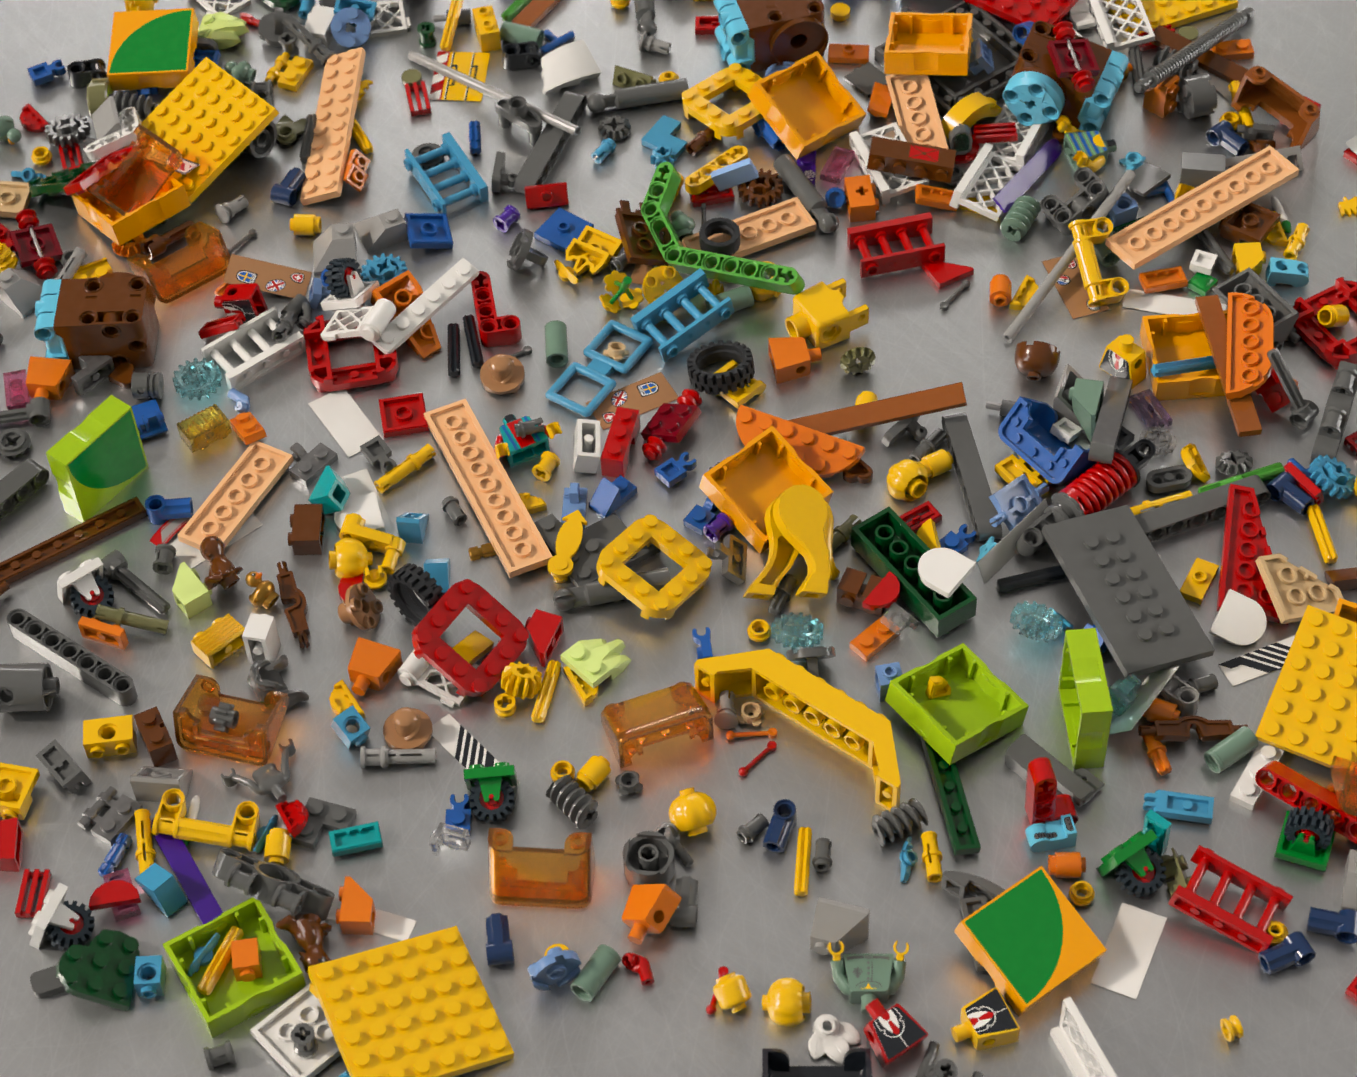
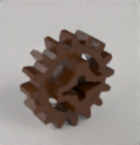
[737,168,783,208]

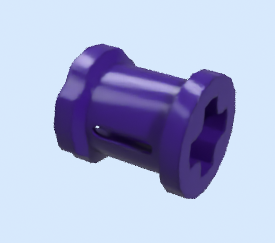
[493,205,521,233]
[703,513,734,543]

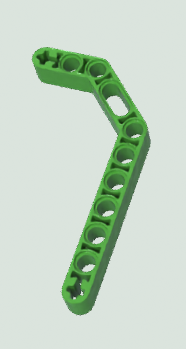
[641,162,805,295]

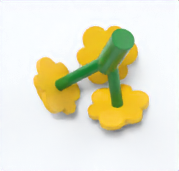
[599,270,644,314]

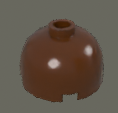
[1015,341,1061,381]

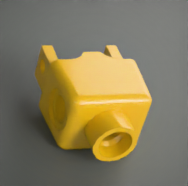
[785,278,869,349]

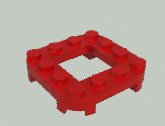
[1293,277,1357,370]
[303,315,399,393]
[411,579,529,697]

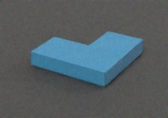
[641,115,687,159]

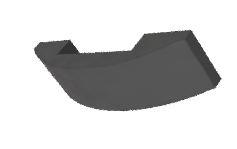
[941,871,1005,903]

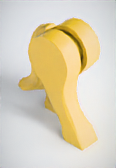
[743,484,840,600]

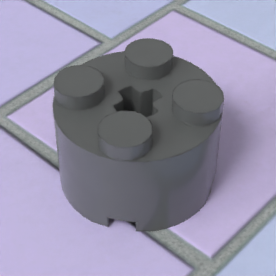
[1177,73,1217,119]
[623,831,675,887]

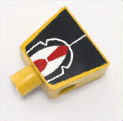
[1099,334,1146,390]
[951,987,1020,1051]

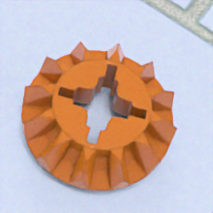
[112,233,145,257]

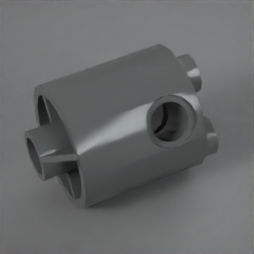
[0,663,60,713]

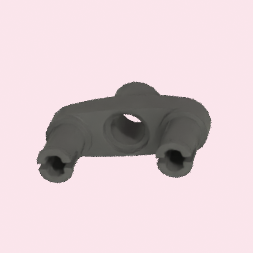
[495,96,542,146]

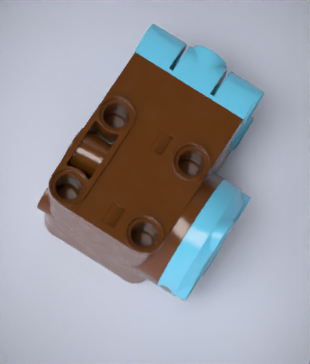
[1002,21,1129,131]

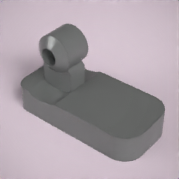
[491,151,517,192]
[881,416,927,448]
[30,965,66,999]

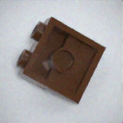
[1218,203,1281,243]

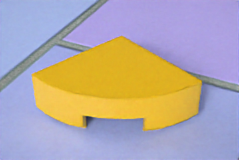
[519,493,547,514]
[925,676,951,699]

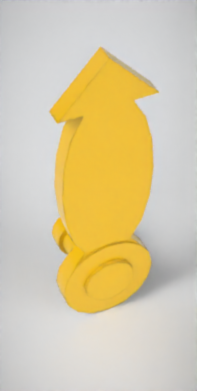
[548,510,587,584]

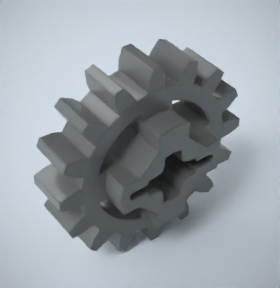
[44,113,91,148]

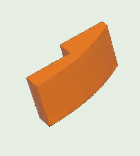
[867,82,892,118]
[343,148,371,192]

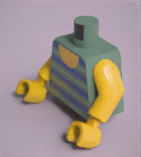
[1056,115,1117,173]

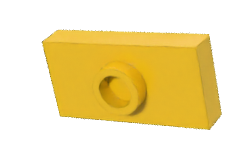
[1180,557,1219,605]

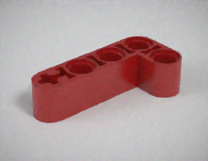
[471,271,522,348]
[1025,757,1079,825]

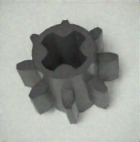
[209,702,239,733]

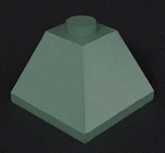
[1069,378,1104,443]

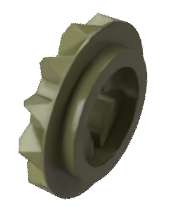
[840,347,876,375]

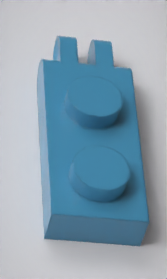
[1143,790,1214,824]

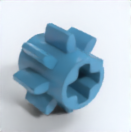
[650,145,677,169]

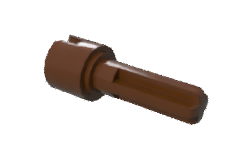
[139,221,196,260]

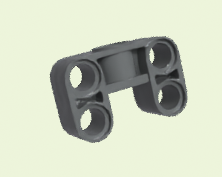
[1040,167,1110,235]

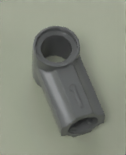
[670,876,698,928]

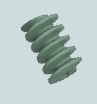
[1000,195,1041,241]

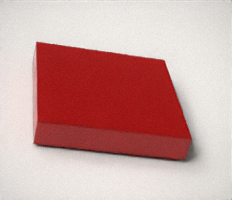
[379,393,429,438]

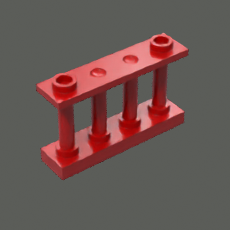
[847,212,945,278]
[1168,845,1293,954]

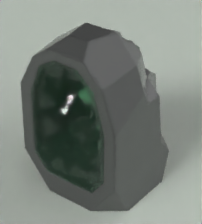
[948,123,972,155]

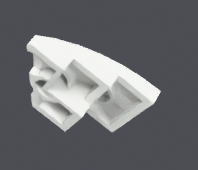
[541,39,601,95]

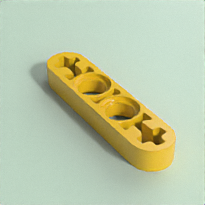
[685,145,748,195]

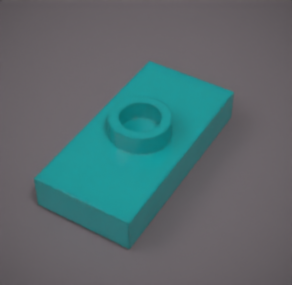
[1142,809,1172,856]
[329,821,383,857]

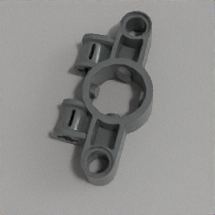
[1311,360,1357,459]
[212,848,335,921]

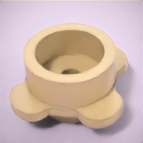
[603,342,629,361]
[738,702,765,727]

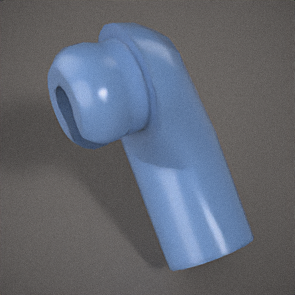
[227,388,250,414]

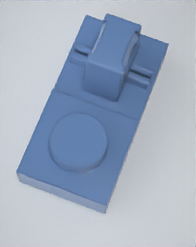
[969,38,994,75]
[561,483,588,529]

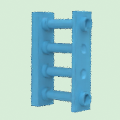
[403,132,489,214]
[630,268,735,362]

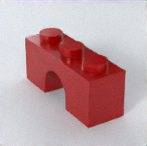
[600,407,641,478]

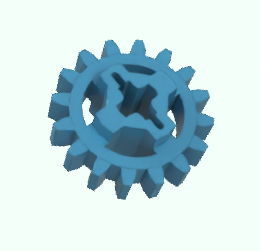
[360,253,407,286]
[1308,455,1356,499]

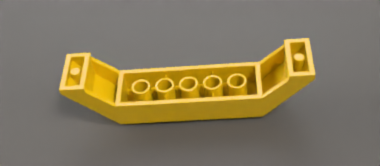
[694,649,901,811]

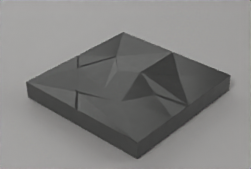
[875,1,1023,118]

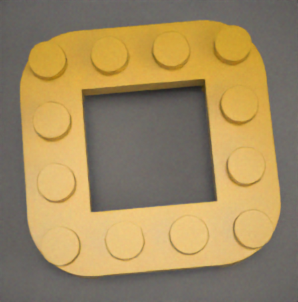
[682,63,764,140]
[596,514,712,620]

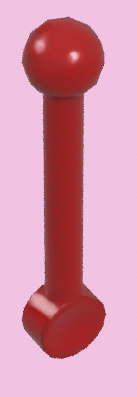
[738,741,777,777]
[706,966,729,1015]

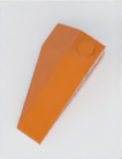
[370,270,441,359]

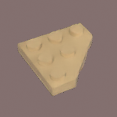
[1255,553,1344,624]

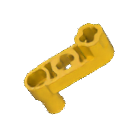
[339,513,406,575]

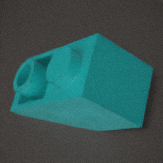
[308,465,351,514]

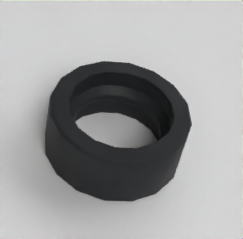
[699,217,740,256]

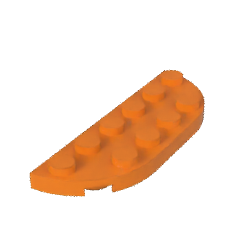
[1226,292,1274,399]
[736,404,866,478]

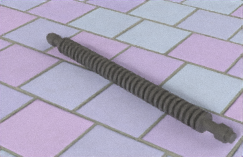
[1134,7,1255,93]

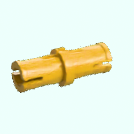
[1283,223,1310,260]
[921,831,943,883]

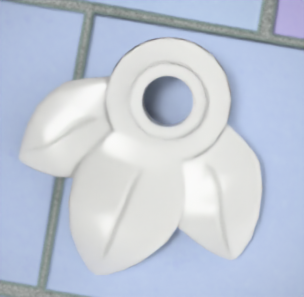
[808,1014,861,1065]

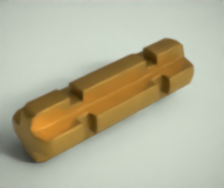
[468,542,497,561]

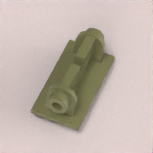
[612,65,656,88]
[1160,848,1197,896]

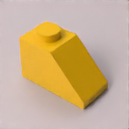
[1231,242,1266,275]

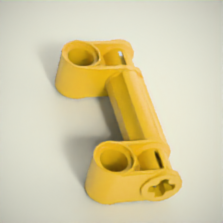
[1068,217,1129,307]
[152,789,260,852]

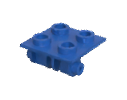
[131,399,168,440]

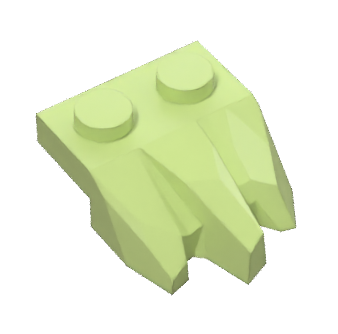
[198,12,249,50]
[560,638,631,689]

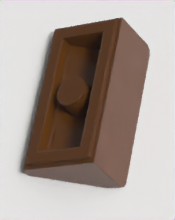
[1324,567,1357,591]

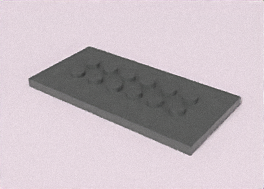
[1041,505,1215,679]

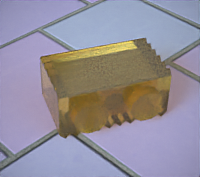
[177,404,232,453]

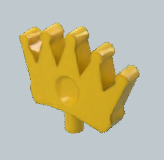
[1338,196,1357,217]

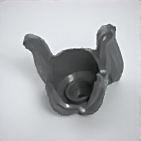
[246,655,309,715]

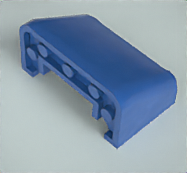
[998,396,1097,485]

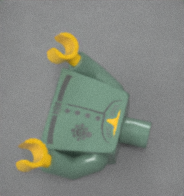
[827,940,910,1016]

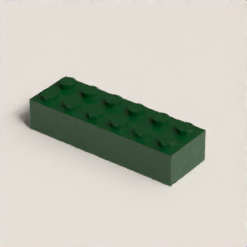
[851,506,977,638]

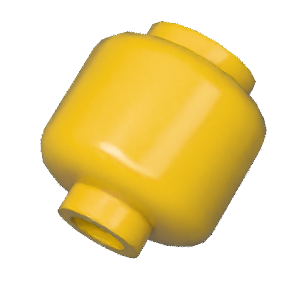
[713,971,752,1013]

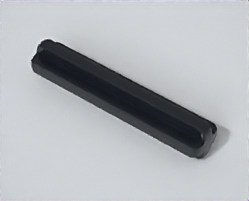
[462,314,484,368]
[447,323,460,377]
[997,565,1066,593]

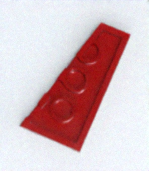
[63,144,142,195]

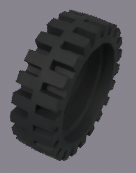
[687,340,755,395]
[387,563,445,627]

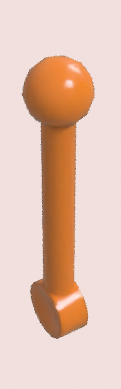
[726,728,778,740]

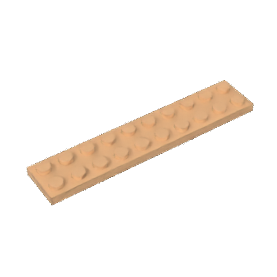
[300,47,366,206]
[1105,146,1299,270]
[424,398,553,578]

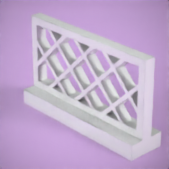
[1087,0,1155,51]
[977,104,1052,166]
[849,122,929,206]
[949,143,1023,221]
[1050,997,1117,1077]

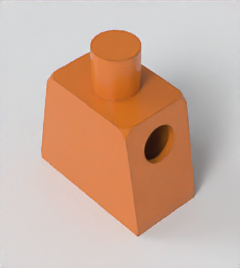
[768,337,822,384]
[26,356,75,400]
[348,637,403,696]
[622,884,682,944]

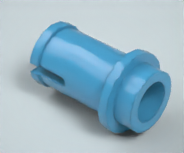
[298,0,316,20]
[591,138,616,164]

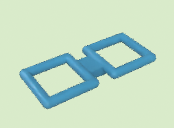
[545,320,653,417]

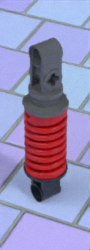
[1016,439,1156,556]

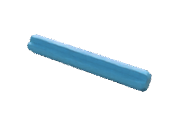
[1150,356,1216,378]

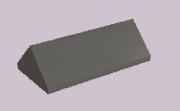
[1212,267,1299,343]

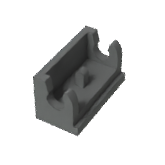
[36,740,92,794]

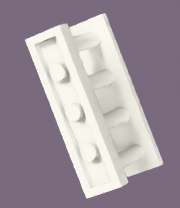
[201,306,306,391]

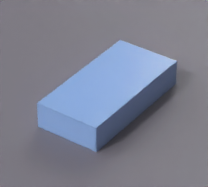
[711,158,759,191]

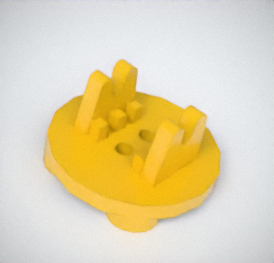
[642,265,683,304]

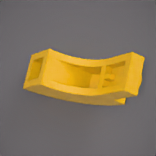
[941,92,1002,138]

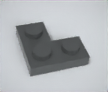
[290,797,357,849]

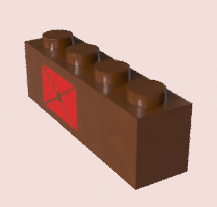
[867,136,956,183]

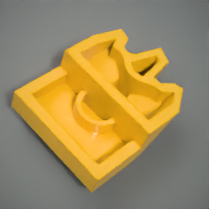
[566,225,623,276]

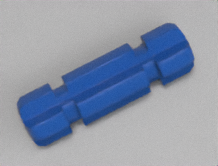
[469,120,481,155]
[98,833,132,879]

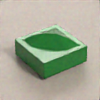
[1187,272,1218,296]

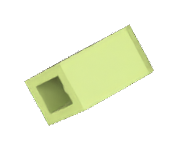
[172,562,213,619]

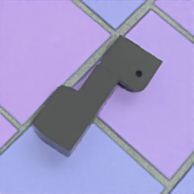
[1005,734,1105,807]

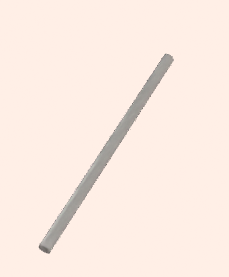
[408,50,581,136]
[1003,169,1136,342]

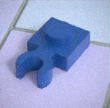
[27,59,67,86]
[654,452,697,488]
[939,524,977,554]
[445,794,472,836]

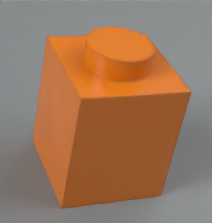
[231,937,263,982]

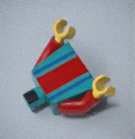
[494,414,562,468]

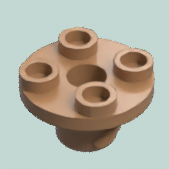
[480,354,525,395]
[338,582,383,631]
[383,707,433,749]

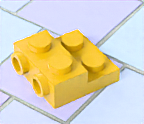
[0,762,40,820]

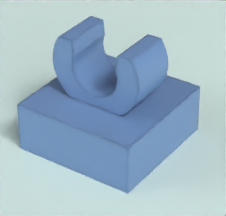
[309,278,331,309]

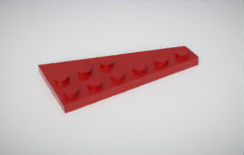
[1217,484,1289,625]

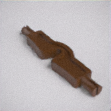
[276,561,310,649]
[1138,715,1249,742]

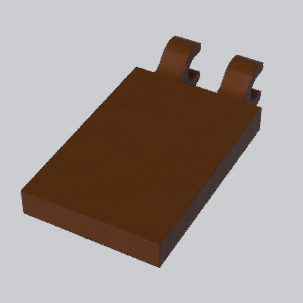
[615,200,669,266]

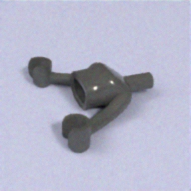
[220,738,296,803]

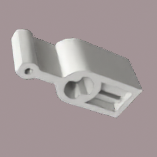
[1065,0,1096,30]

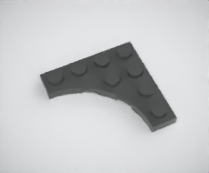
[534,514,661,587]

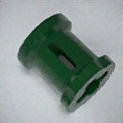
[417,22,436,49]

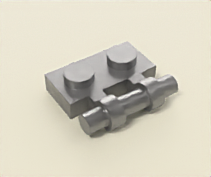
[78,786,143,846]

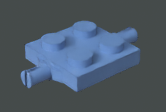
[989,473,1049,531]

